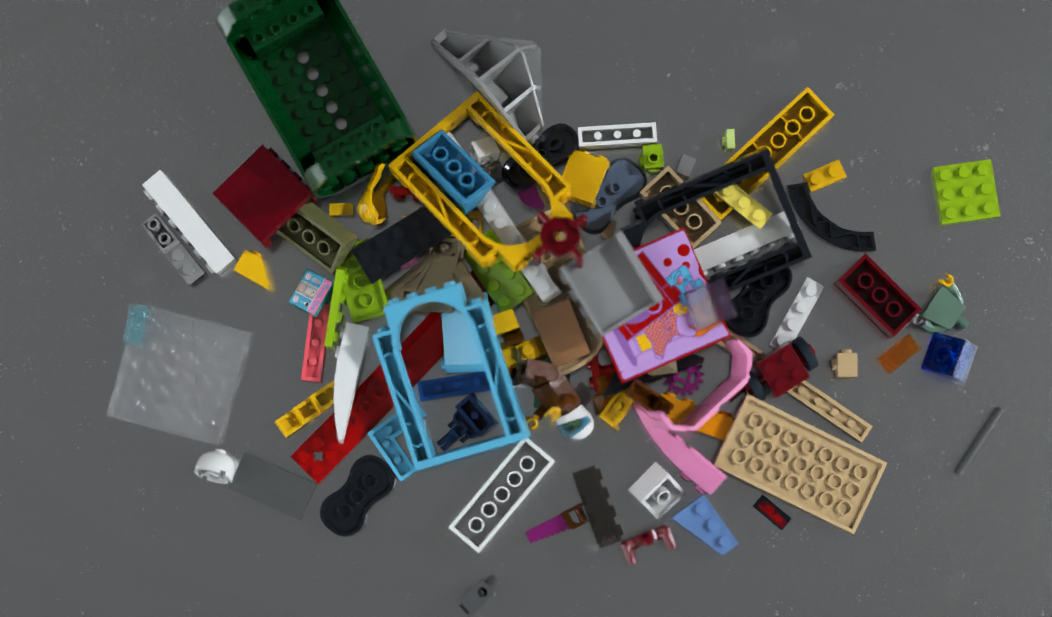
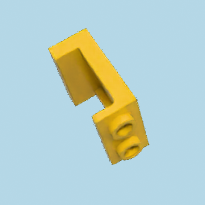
[562,149,610,209]

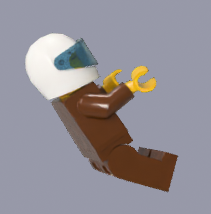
[509,358,594,440]

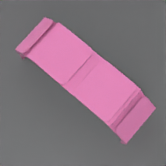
[646,339,752,431]

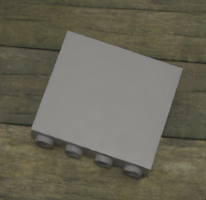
[558,231,663,338]

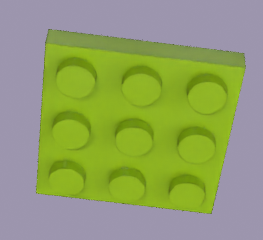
[932,159,1000,225]

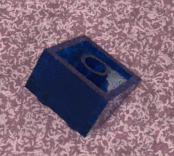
[921,333,978,384]

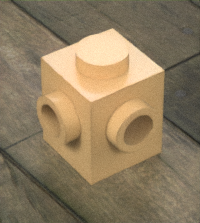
[832,349,858,378]

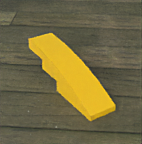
[274,380,334,438]

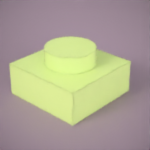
[722,129,735,152]

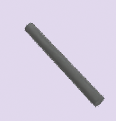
[954,407,1003,476]

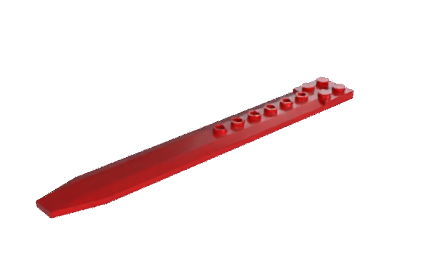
[290,270,494,484]

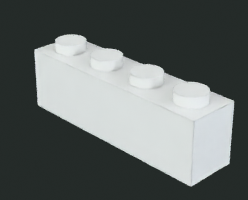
[577,122,657,150]

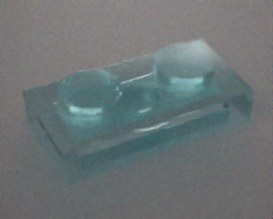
[123,304,150,346]

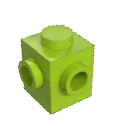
[639,144,664,174]

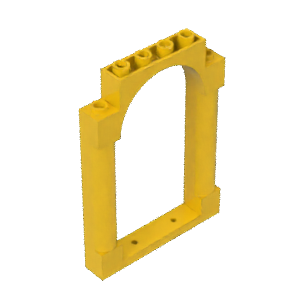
[389,91,573,273]

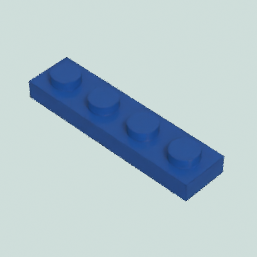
[417,372,491,401]

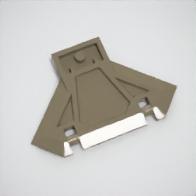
[385,238,486,314]

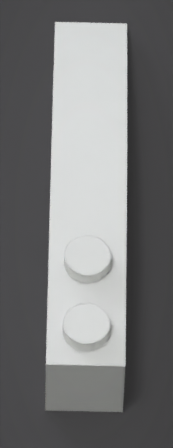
[334,322,370,444]

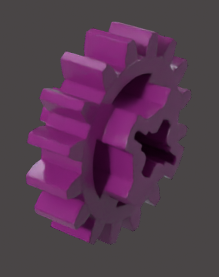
[663,365,705,396]

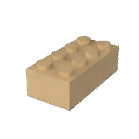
[639,165,722,249]

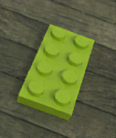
[463,228,536,312]
[339,238,388,324]

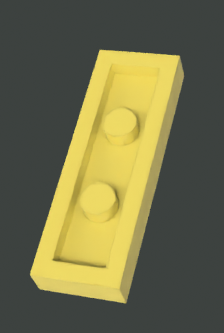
[714,184,772,230]

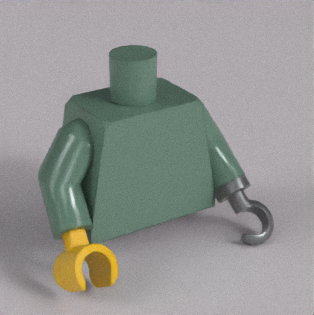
[913,273,970,333]

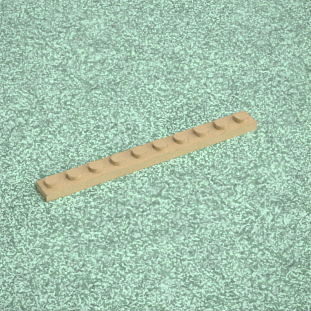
[716,328,873,443]

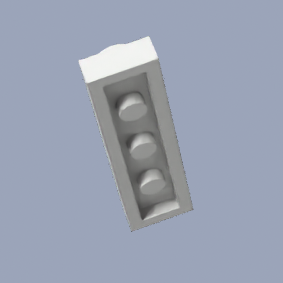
[769,277,824,349]

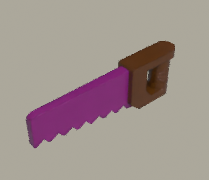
[526,503,589,543]

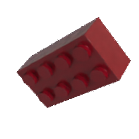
[835,253,922,338]

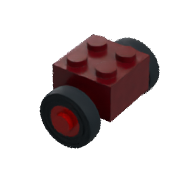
[743,336,819,401]

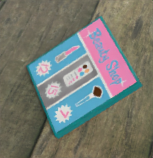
[288,268,334,317]

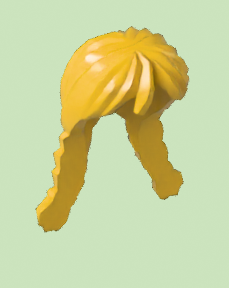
[357,163,397,225]

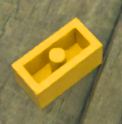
[329,203,355,217]

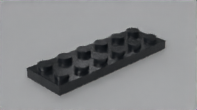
[351,205,472,284]

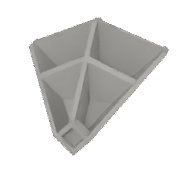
[431,29,544,145]

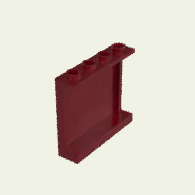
[212,144,318,249]

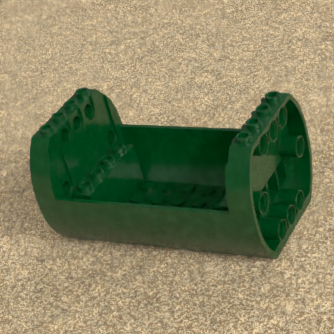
[217,0,418,198]

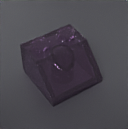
[683,278,737,331]

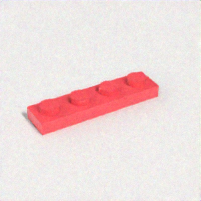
[301,304,331,383]

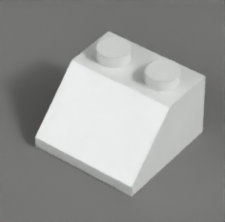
[628,462,687,521]

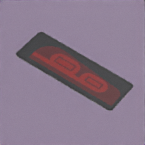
[753,495,791,530]

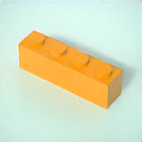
[660,391,734,441]

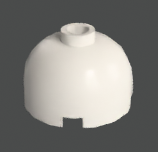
[194,449,235,484]

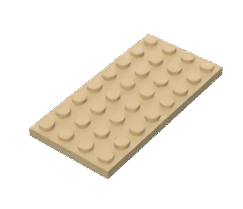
[713,394,887,534]

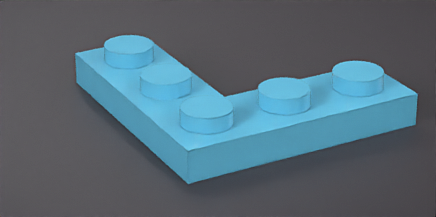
[367,402,427,482]

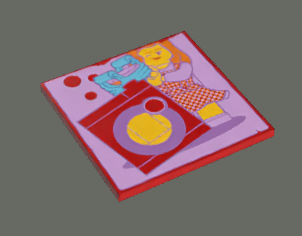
[602,228,731,384]

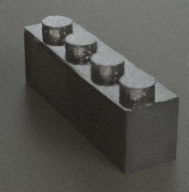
[572,466,624,549]

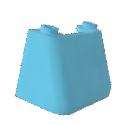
[441,292,488,373]

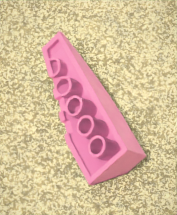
[632,402,727,495]

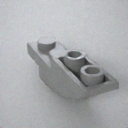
[141,212,205,285]

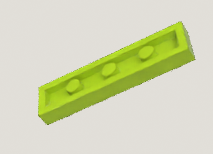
[324,267,349,347]

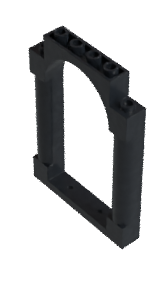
[620,146,812,298]

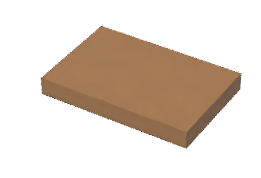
[532,298,591,367]

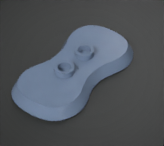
[570,158,647,234]

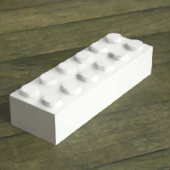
[448,439,555,553]

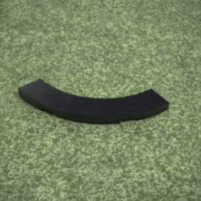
[787,182,876,252]

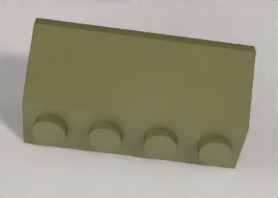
[276,200,358,274]

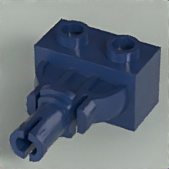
[436,393,499,451]

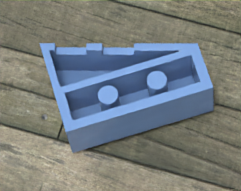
[671,495,739,555]

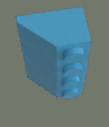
[412,130,495,215]

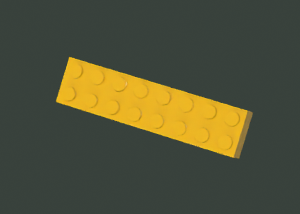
[700,87,835,221]

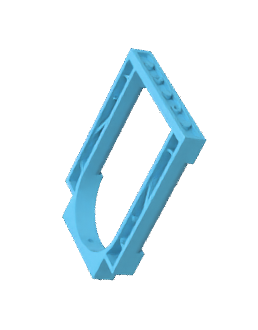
[372,280,531,471]

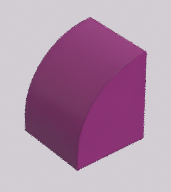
[517,185,545,210]

